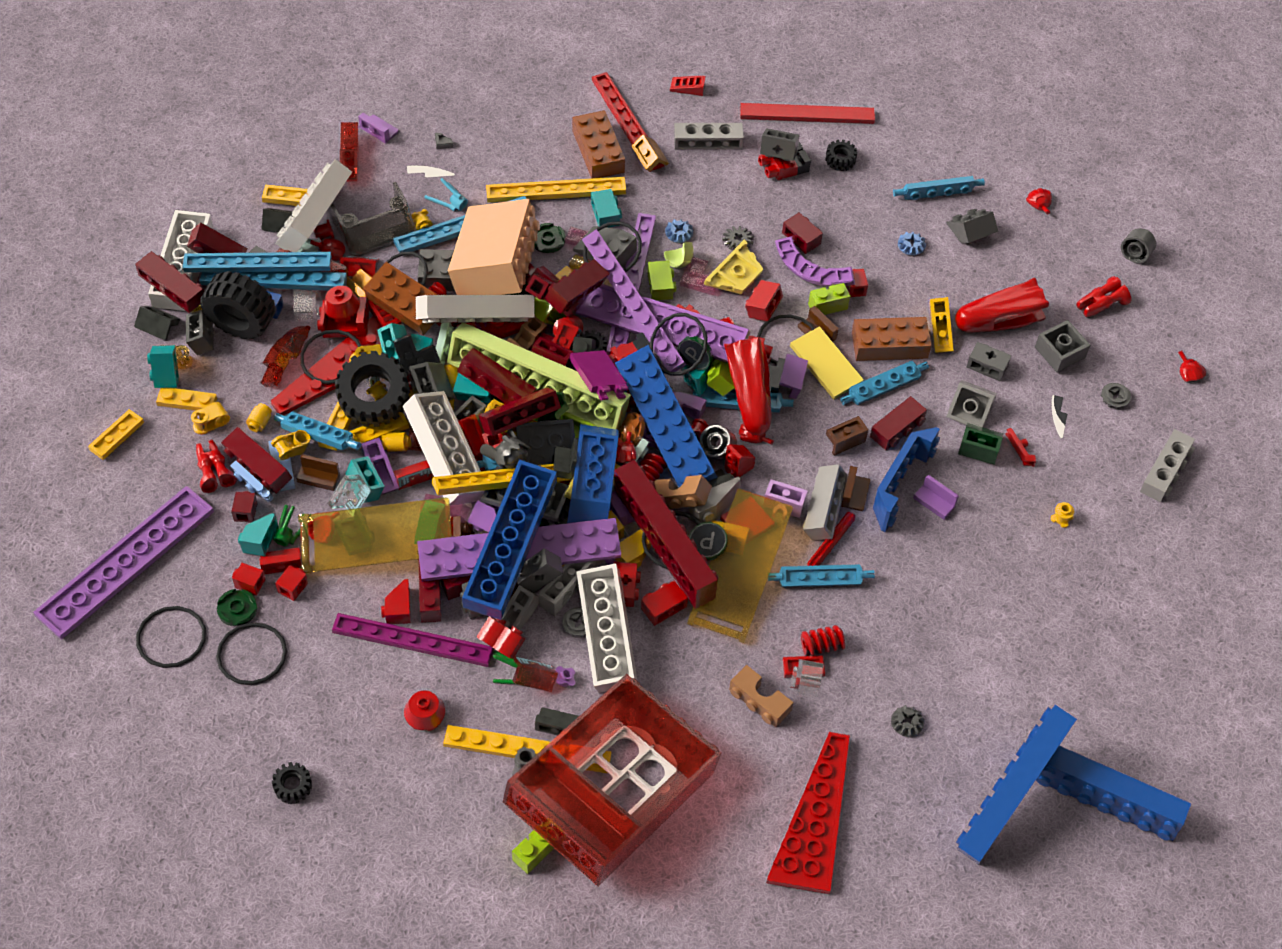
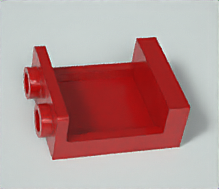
[317,297,370,338]

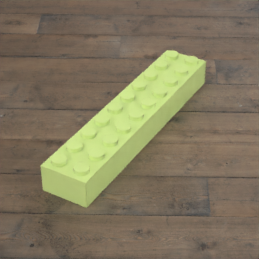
[447,322,631,430]

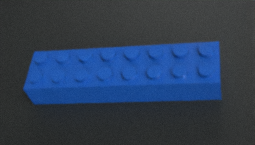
[615,345,718,487]
[462,460,557,620]
[956,705,1077,864]
[1026,738,1191,841]

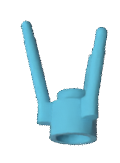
[425,178,468,211]

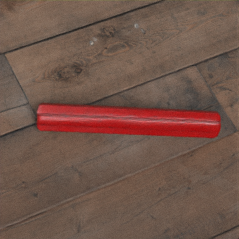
[807,512,856,566]

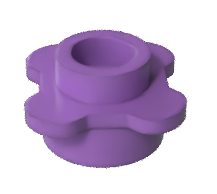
[555,666,575,687]

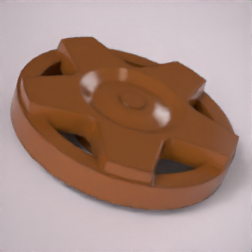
[619,413,645,447]

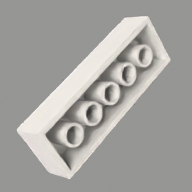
[275,159,352,252]
[148,210,214,311]
[416,295,534,323]
[403,391,484,506]
[577,564,638,693]

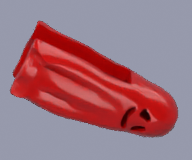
[955,277,1049,332]
[724,337,772,435]

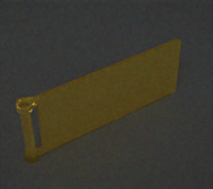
[687,489,793,643]
[298,497,452,574]

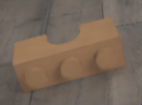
[506,315,547,351]
[654,475,712,509]
[729,665,794,727]

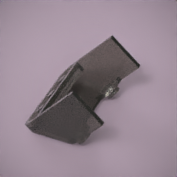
[330,182,416,257]

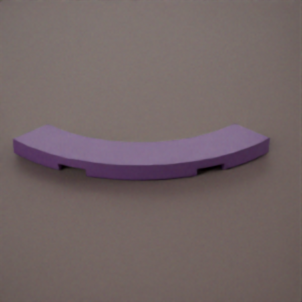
[775,236,855,287]

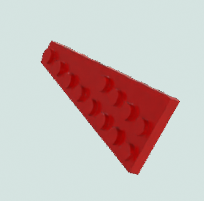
[271,315,389,415]
[766,732,850,894]

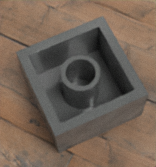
[418,249,455,291]
[1035,320,1090,373]

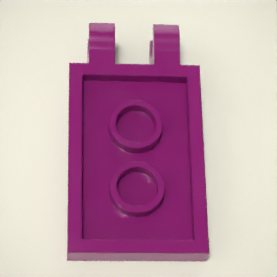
[569,350,628,401]

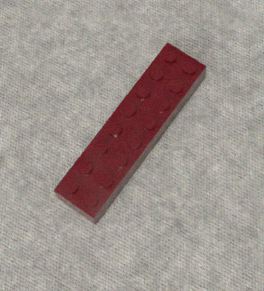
[614,460,719,609]

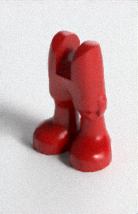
[1076,276,1132,317]
[196,440,237,493]

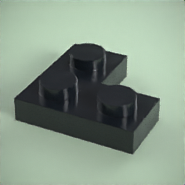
[392,334,441,375]

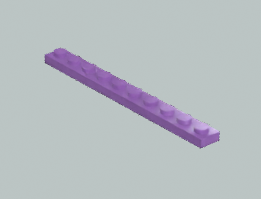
[606,213,656,355]
[582,229,686,372]

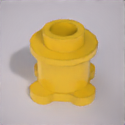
[411,209,433,231]
[366,381,388,401]
[1051,502,1075,528]

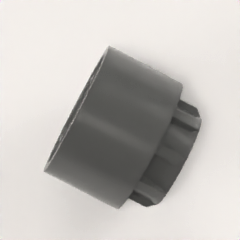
[1121,228,1156,263]
[699,425,737,460]

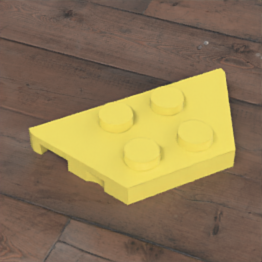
[704,240,763,294]

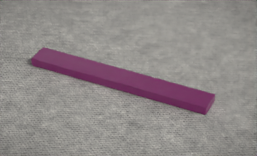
[332,613,494,667]

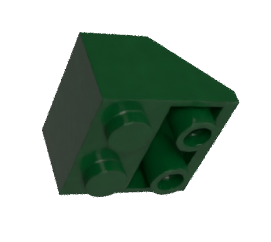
[958,423,1004,465]

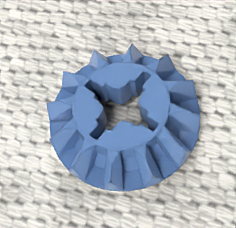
[665,219,693,243]
[898,232,926,255]

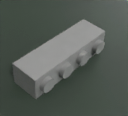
[803,464,848,541]

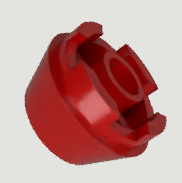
[324,286,360,322]
[404,690,446,731]

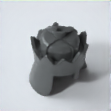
[480,428,530,469]

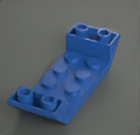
[567,424,618,524]
[873,427,940,532]

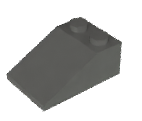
[573,226,637,267]

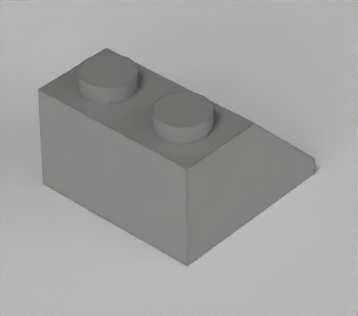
[946,380,997,427]

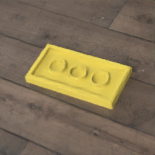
[790,326,863,400]

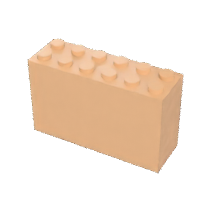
[448,199,540,295]

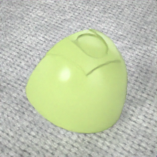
[664,242,694,268]

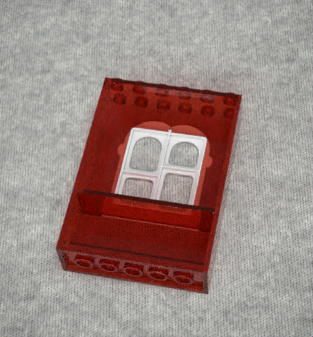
[503,674,722,887]

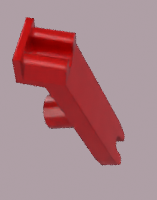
[1005,428,1036,467]

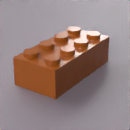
[572,110,625,179]
[363,262,437,336]
[852,317,931,361]

